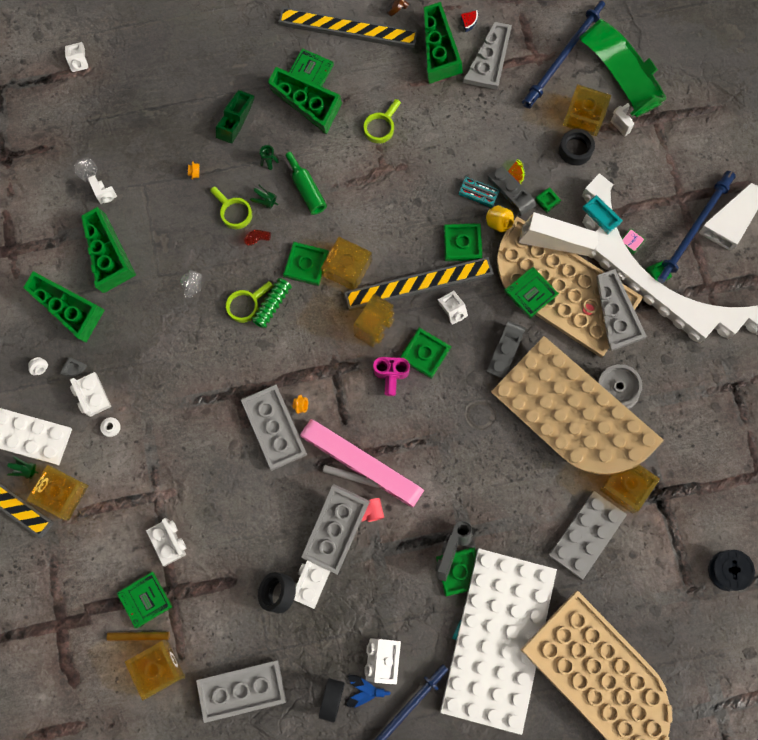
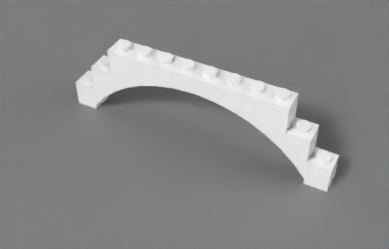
[582,174,758,343]

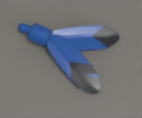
[347,675,391,708]

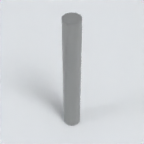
[323,465,380,488]

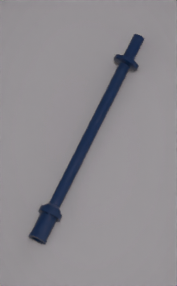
[522,1,605,109]
[657,171,736,283]
[375,664,449,740]

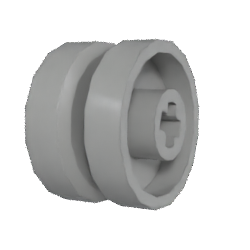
[598,364,642,409]

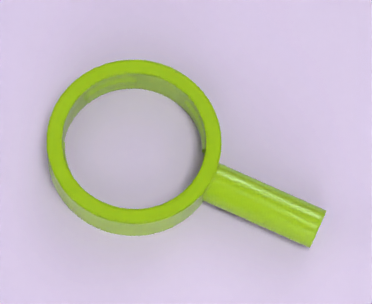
[364,99,401,143]
[210,187,252,229]
[226,281,274,323]

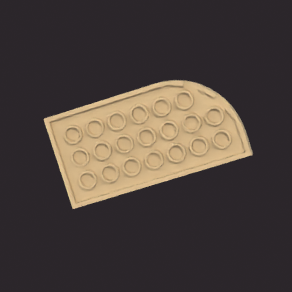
[497,216,643,358]
[491,336,664,475]
[521,591,672,740]

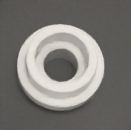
[28,357,48,375]
[100,417,120,437]

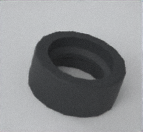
[559,129,595,166]
[258,572,296,613]
[319,678,345,723]

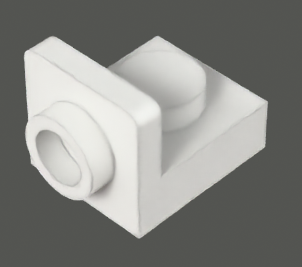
[65,42,88,72]
[610,103,634,137]
[88,175,117,204]
[438,291,468,325]

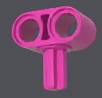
[373,357,410,396]

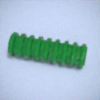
[252,278,292,328]

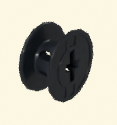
[708,549,755,592]

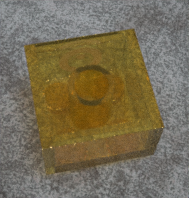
[562,84,612,137]
[321,237,372,290]
[353,294,395,348]
[599,464,660,514]
[27,465,89,521]
[125,640,185,701]

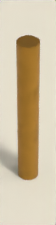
[107,632,170,641]

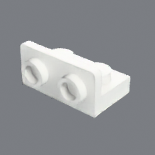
[70,372,111,417]
[146,518,187,566]
[294,560,331,609]
[364,638,401,684]

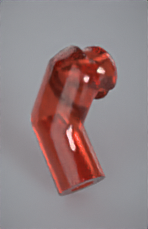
[244,229,271,246]

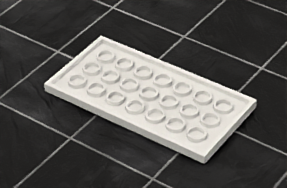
[440,549,557,735]

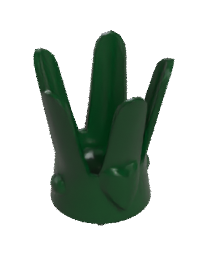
[260,145,279,170]
[250,185,278,209]
[7,456,39,479]

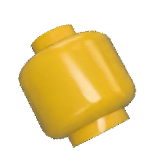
[486,205,514,232]

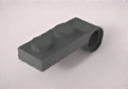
[488,166,536,217]
[487,321,526,379]
[435,521,472,582]

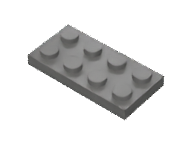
[241,385,307,471]
[301,484,370,575]
[548,491,627,580]
[196,660,287,723]

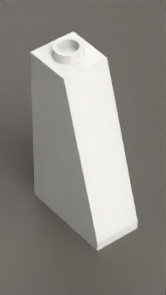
[699,183,758,251]
[518,212,599,256]

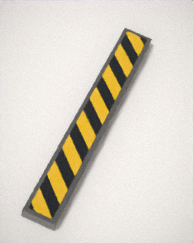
[279,7,418,49]
[344,257,493,311]
[0,483,54,539]

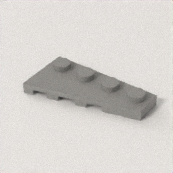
[463,22,512,90]
[596,269,647,352]

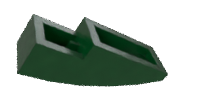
[216,90,255,144]

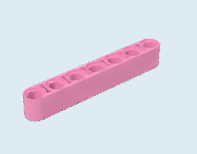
[300,419,424,508]

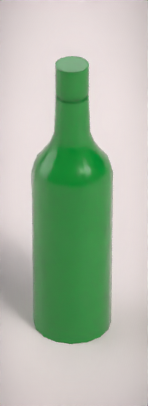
[285,152,327,215]

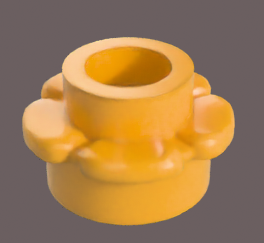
[188,161,199,180]
[293,395,308,414]

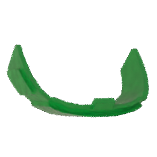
[579,19,666,117]

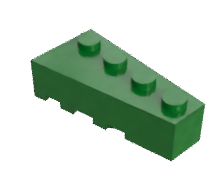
[424,2,463,84]
[268,67,342,135]
[81,207,136,293]
[23,271,105,343]

